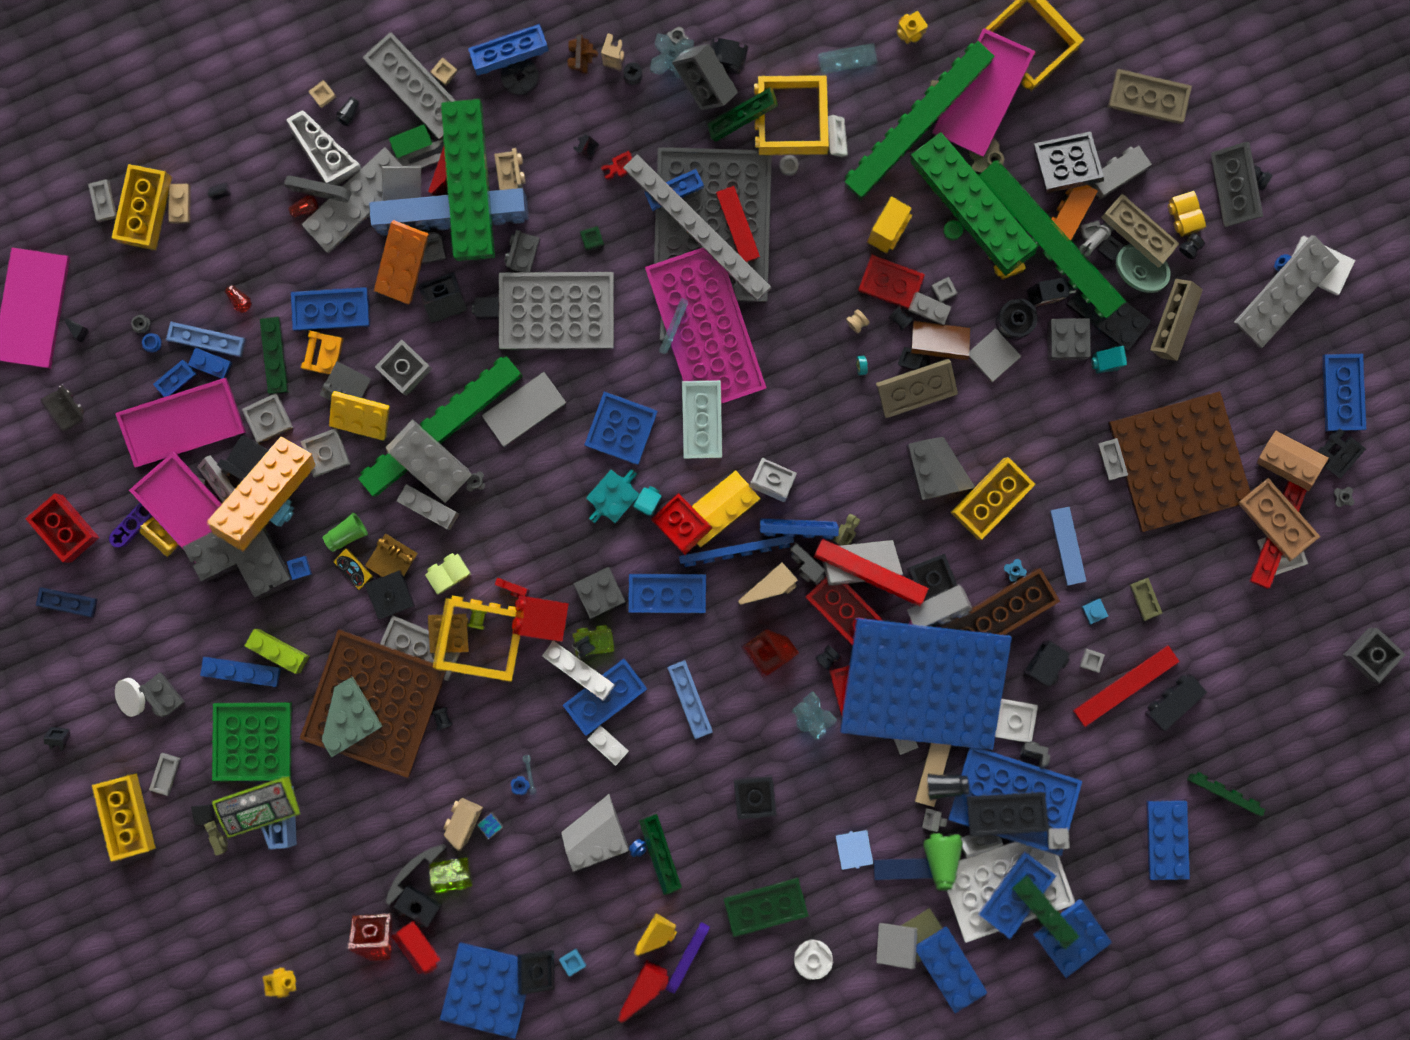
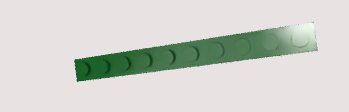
[845,41,995,200]
[979,160,1126,318]
[358,356,523,497]

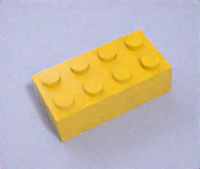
[112,164,172,250]
[950,457,1036,539]
[92,773,156,861]

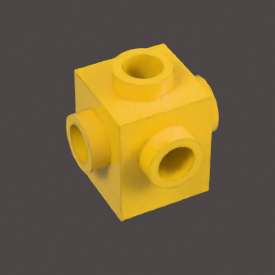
[896,11,928,44]
[263,968,296,998]

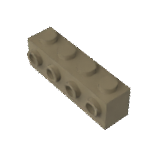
[1150,279,1203,361]

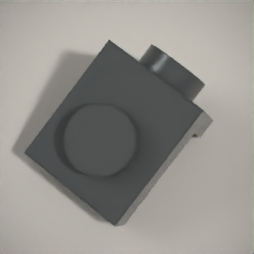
[1020,742,1050,769]

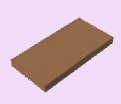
[1238,478,1320,562]

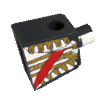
[1027,278,1076,307]

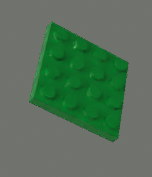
[212,702,292,781]

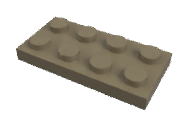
[1108,69,1192,124]
[1101,194,1179,268]
[876,359,958,418]

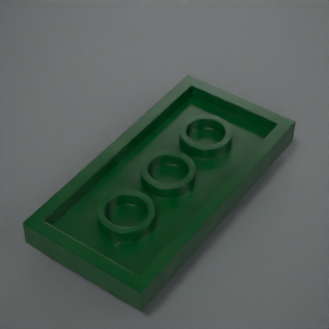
[723,877,808,937]

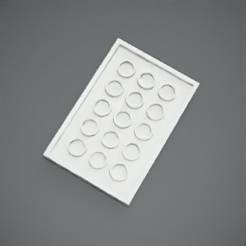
[947,841,1075,943]

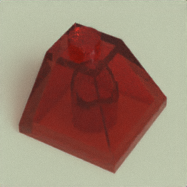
[741,629,799,678]
[348,914,393,961]

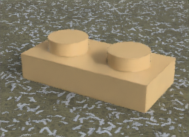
[169,184,190,223]

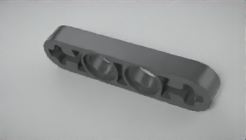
[284,175,352,202]

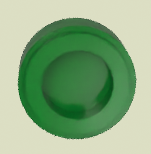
[943,220,963,240]

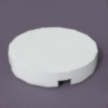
[115,678,145,717]
[794,940,833,979]

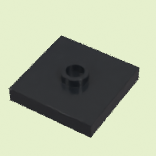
[364,570,415,619]
[517,950,555,995]

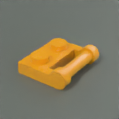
[301,331,343,375]

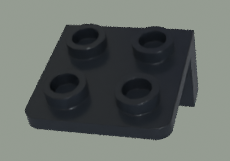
[217,436,269,483]

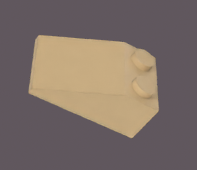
[738,563,797,605]
[443,798,483,850]

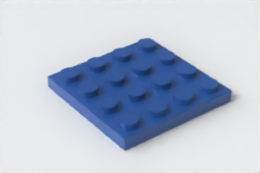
[440,942,527,1038]

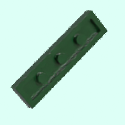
[708,87,778,142]
[260,317,289,395]
[1187,772,1265,816]
[639,814,682,895]
[1012,875,1080,950]

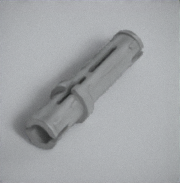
[1080,222,1114,256]

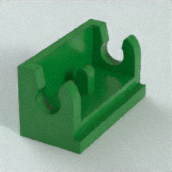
[389,125,433,159]

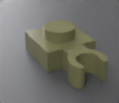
[833,514,860,546]
[204,820,228,856]

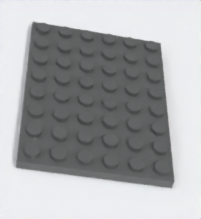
[653,147,772,302]

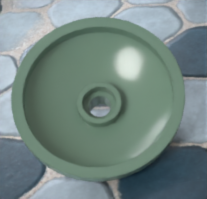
[1116,244,1170,293]

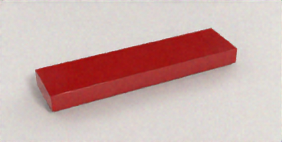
[716,186,760,262]

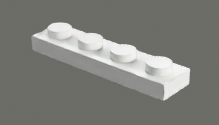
[542,640,615,701]

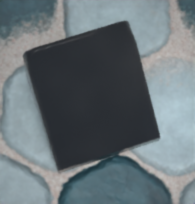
[207,182,231,201]
[65,318,89,342]
[191,804,215,825]

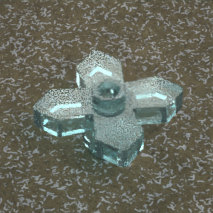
[650,34,694,78]
[792,691,837,740]

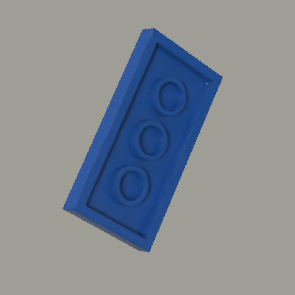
[468,24,549,76]
[291,287,370,331]
[1322,354,1366,431]
[760,518,839,539]
[629,574,706,613]
[563,658,647,736]
[1147,800,1190,880]
[978,851,1056,938]
[916,926,988,1013]

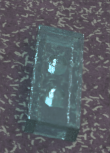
[818,43,877,74]
[659,298,688,355]

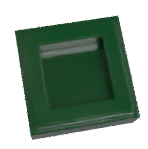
[580,226,604,251]

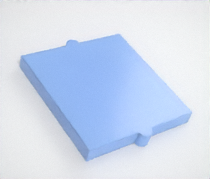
[836,830,873,870]

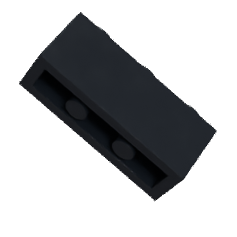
[1145,674,1207,731]

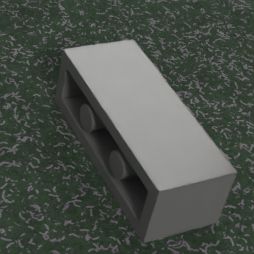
[1090,146,1151,199]
[397,485,459,530]
[907,585,973,627]

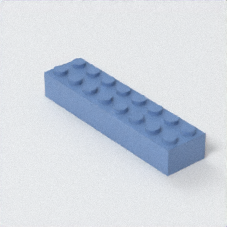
[369,188,528,235]

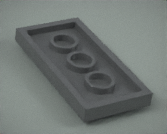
[1211,142,1263,227]

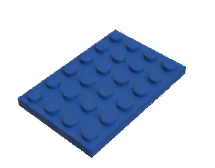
[948,747,1082,856]

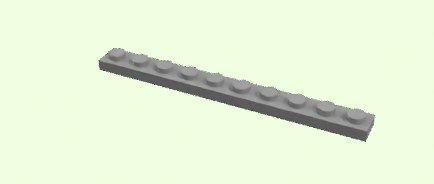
[623,155,771,302]

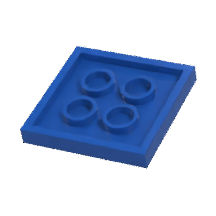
[584,392,658,465]
[1034,899,1112,978]

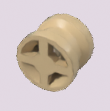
[846,309,869,334]

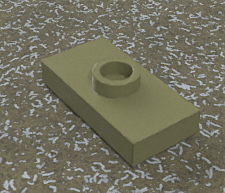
[1129,578,1163,621]

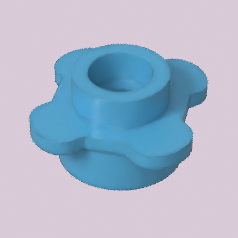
[1004,559,1027,581]

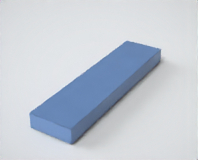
[166,322,246,358]
[1050,506,1086,586]
[667,660,713,739]

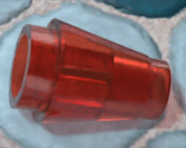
[288,195,319,217]
[225,285,252,313]

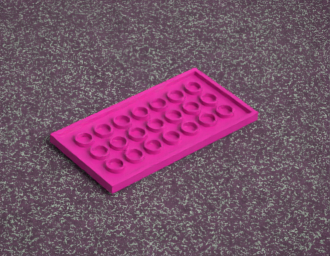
[645,248,766,404]

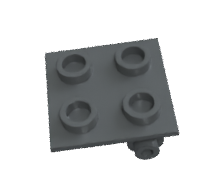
[319,361,371,401]

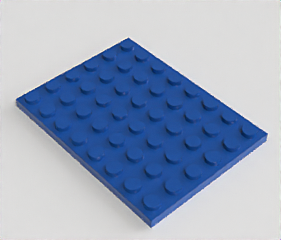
[840,618,1011,750]

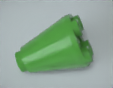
[923,834,963,891]

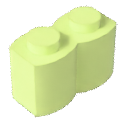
[425,553,471,595]

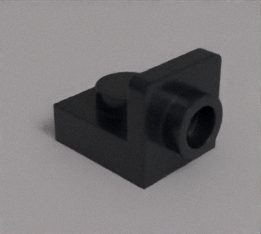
[898,347,930,370]

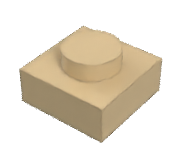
[431,58,458,86]
[309,80,336,108]

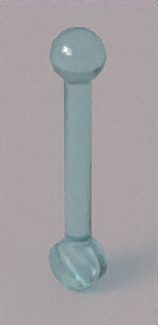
[522,755,537,795]

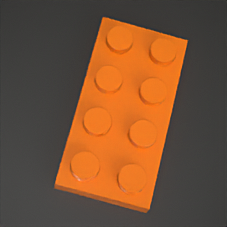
[374,220,429,304]

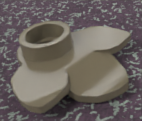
[969,138,1004,173]

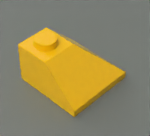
[635,913,677,955]

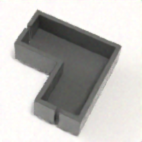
[183,526,292,597]

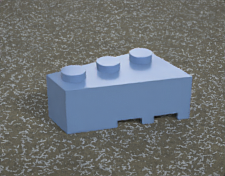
[261,787,297,849]

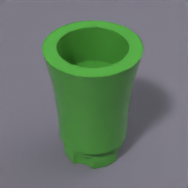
[323,513,368,552]

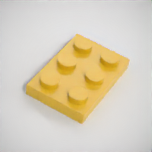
[329,391,390,441]

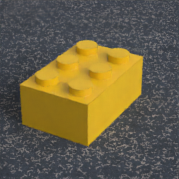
[867,196,912,253]

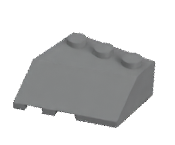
[561,794,629,871]

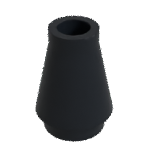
[336,97,360,126]

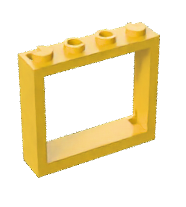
[985,0,1084,91]
[754,76,829,155]
[433,596,520,681]

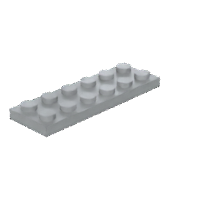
[363,32,455,140]
[302,147,402,253]
[1234,235,1340,348]

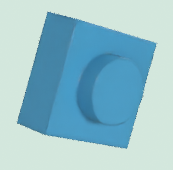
[1082,599,1108,624]
[559,949,586,976]

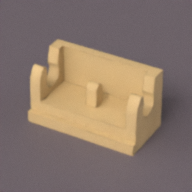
[601,34,624,70]

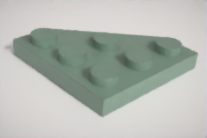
[322,677,382,757]

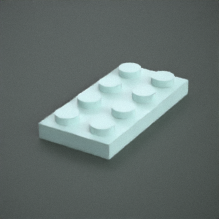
[682,380,722,458]

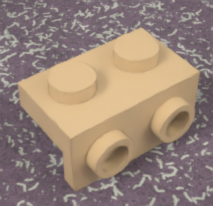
[495,148,526,190]

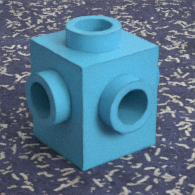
[270,499,294,526]

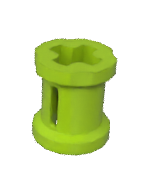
[467,609,487,630]

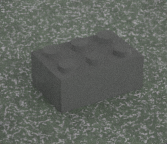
[672,44,738,110]

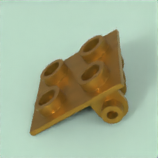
[365,533,418,577]
[428,614,469,653]

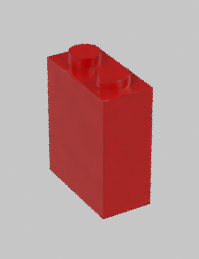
[512,595,569,642]
[391,922,440,975]

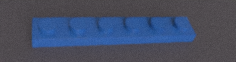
[679,536,794,567]

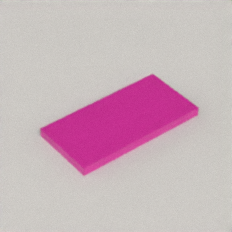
[932,28,1035,158]
[0,248,70,369]
[115,378,246,467]
[129,452,222,550]

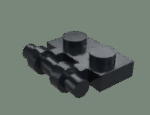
[1317,428,1366,479]

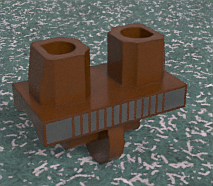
[567,34,598,74]

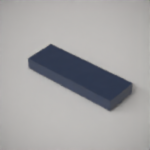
[36,587,98,617]
[874,858,933,880]

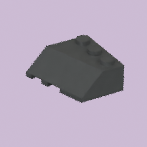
[906,437,975,501]

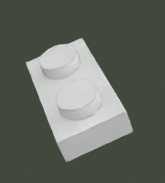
[828,115,847,157]
[587,725,629,766]

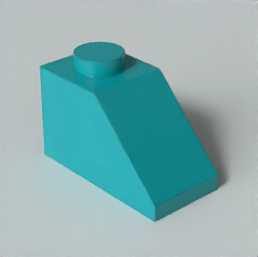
[1091,346,1127,374]
[633,486,662,517]

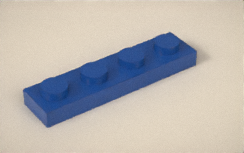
[200,657,281,687]

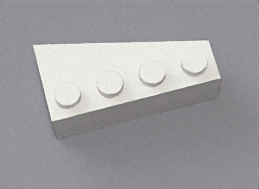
[286,110,361,186]

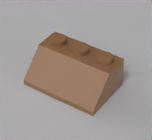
[1256,431,1328,491]

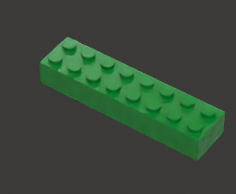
[441,99,495,261]
[910,132,1038,276]

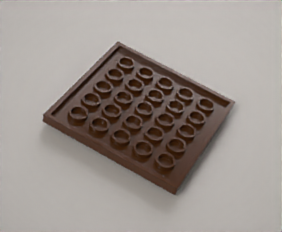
[1109,391,1250,532]
[299,629,447,778]

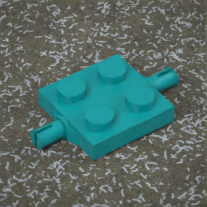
[586,469,640,523]

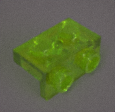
[573,625,615,656]
[429,857,472,893]

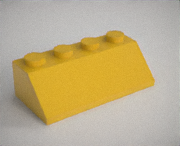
[692,471,760,548]

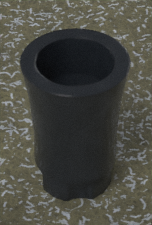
[928,773,969,801]

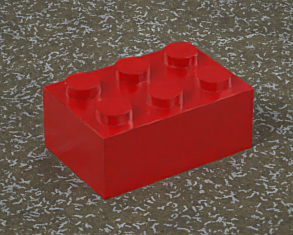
[25,493,100,563]

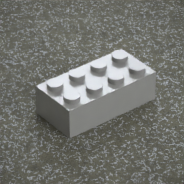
[386,419,472,503]

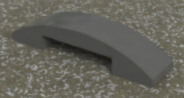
[386,844,447,905]

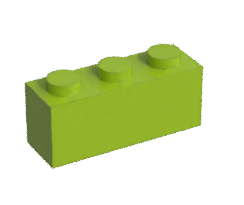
[245,629,310,674]

